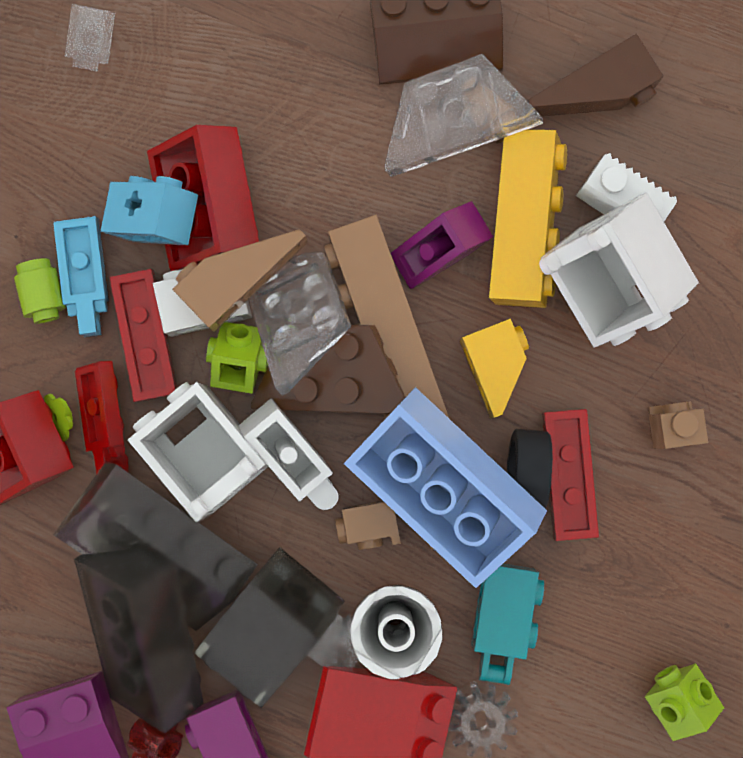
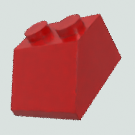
[0,390,74,505]

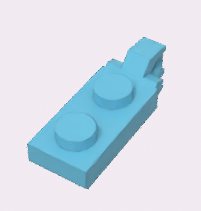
[53,216,109,337]

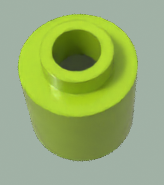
[14,258,66,324]

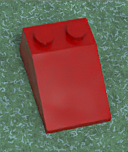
[304,666,457,758]

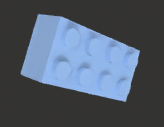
[344,387,547,588]

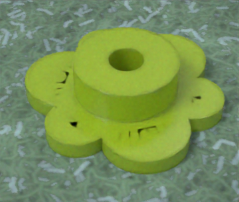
[44,394,73,441]

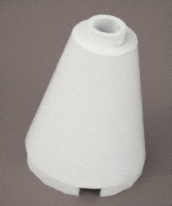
[350,585,442,679]

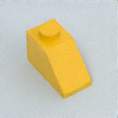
[460,318,529,419]

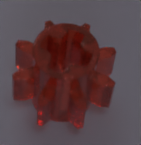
[127,711,183,758]

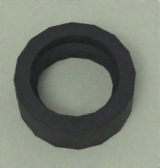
[507,429,553,509]

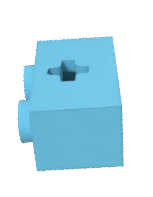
[100,176,198,245]

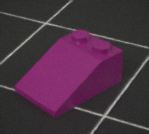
[6,671,129,758]

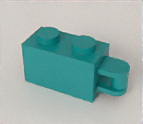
[471,564,544,685]

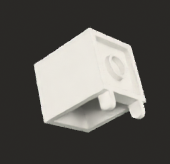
[539,192,699,348]
[128,382,269,523]

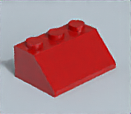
[147,125,259,272]

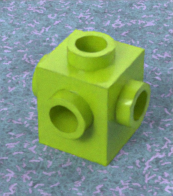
[206,322,270,394]
[645,663,724,741]

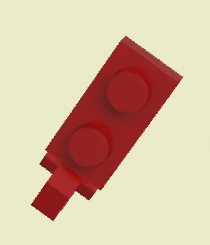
[75,361,128,482]

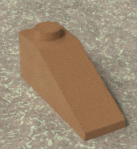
[172,229,308,332]

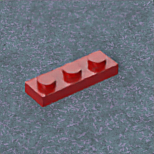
[109,269,177,403]
[542,409,599,541]

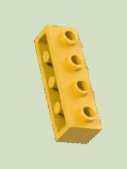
[489,129,567,308]

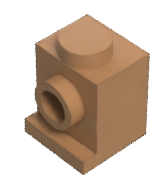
[648,401,708,449]
[335,501,401,550]

